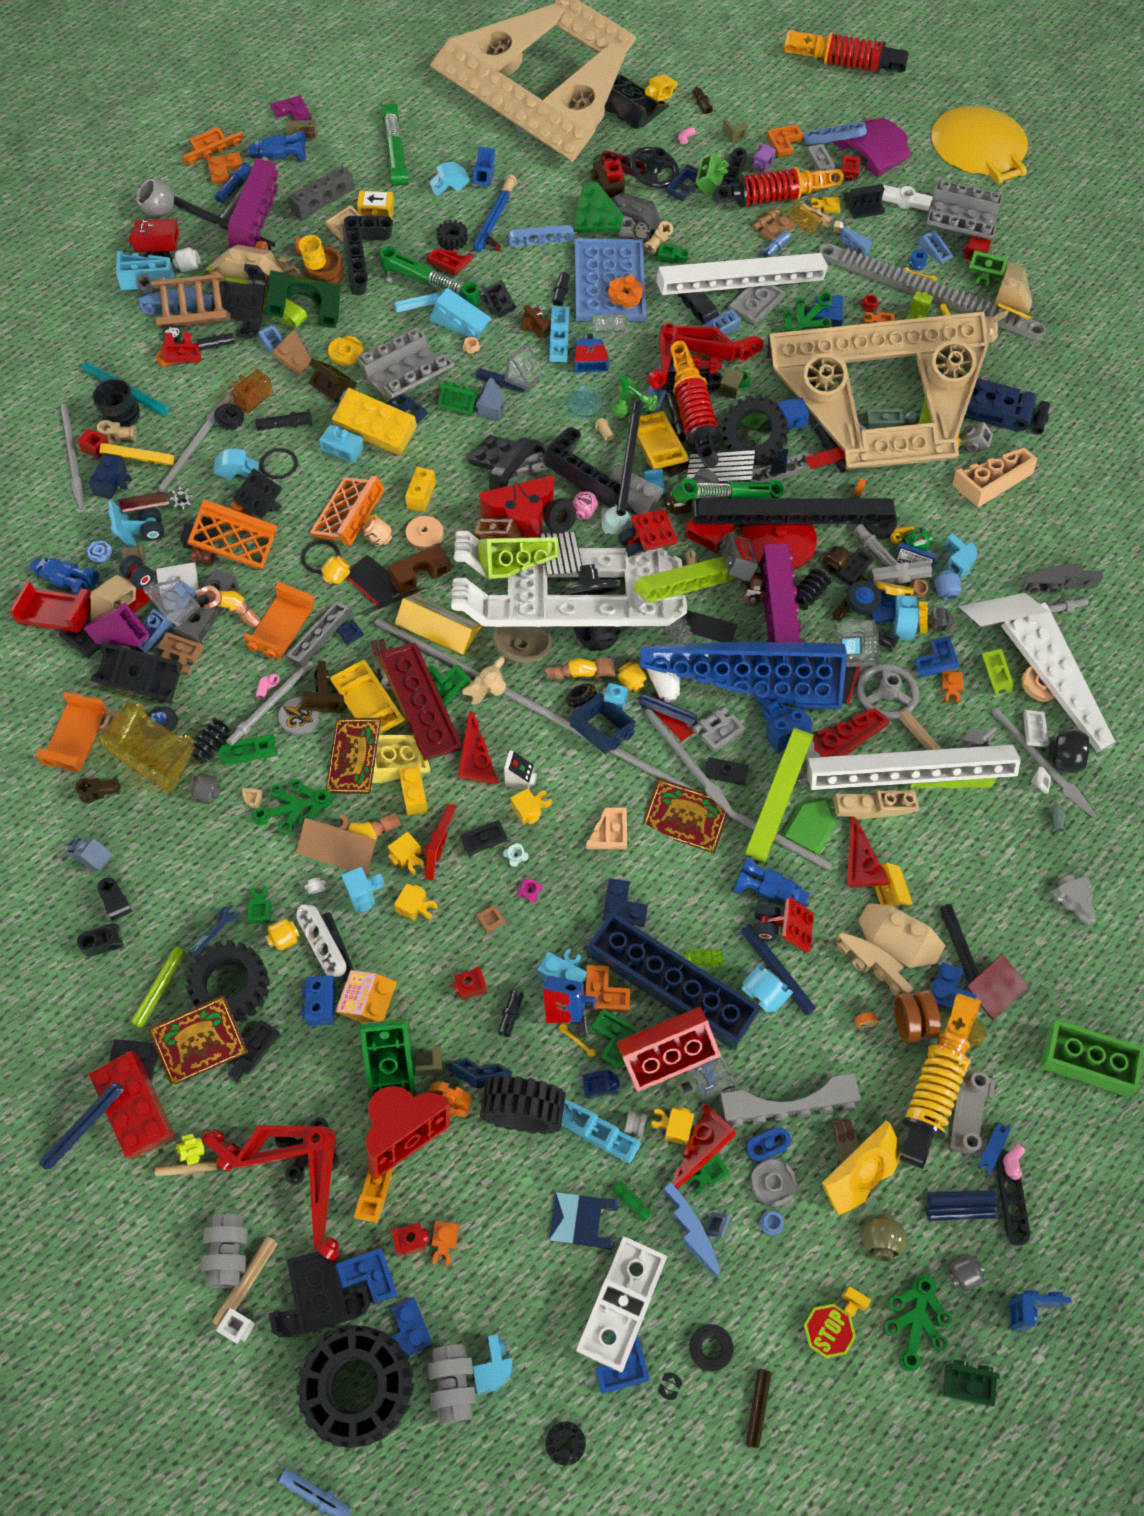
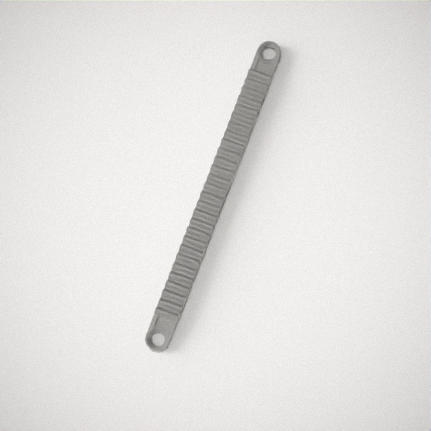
[818,243,1046,340]

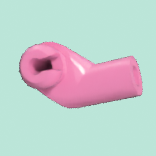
[677,127,695,146]
[255,673,280,699]
[1003,1144,1026,1180]

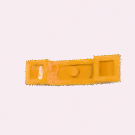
[354,1168,393,1223]

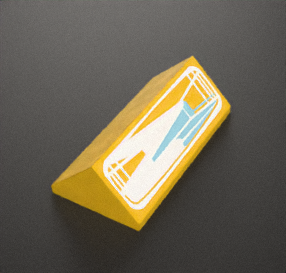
[395,594,482,655]

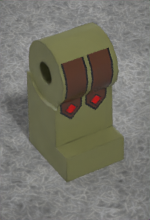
[286,120,318,140]
[370,638,388,676]
[831,1118,860,1164]

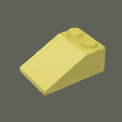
[372,735,430,783]

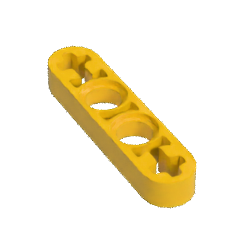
[99,443,175,466]

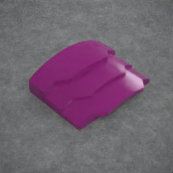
[832,118,912,178]

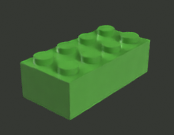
[1040,1019,1144,1097]

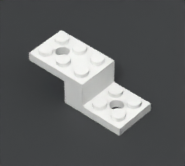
[576,1236,667,1373]

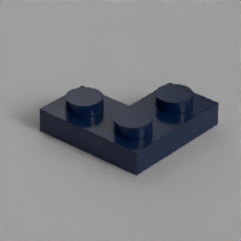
[602,878,648,927]
[448,1058,512,1089]

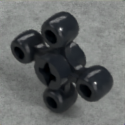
[275,1117,340,1185]

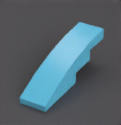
[549,306,569,362]
[561,1099,641,1164]

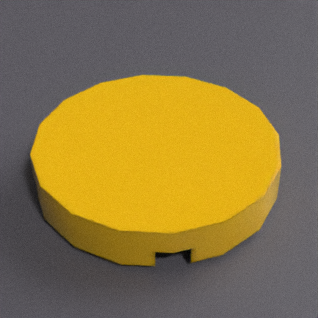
[328,336,363,366]

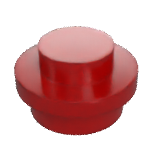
[861,295,879,311]

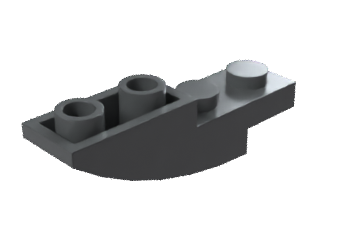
[1022,564,1103,594]

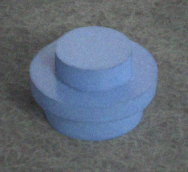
[760,1211,784,1236]

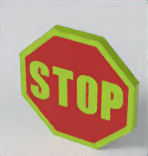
[804,1304,856,1359]

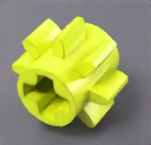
[176,1133,204,1165]

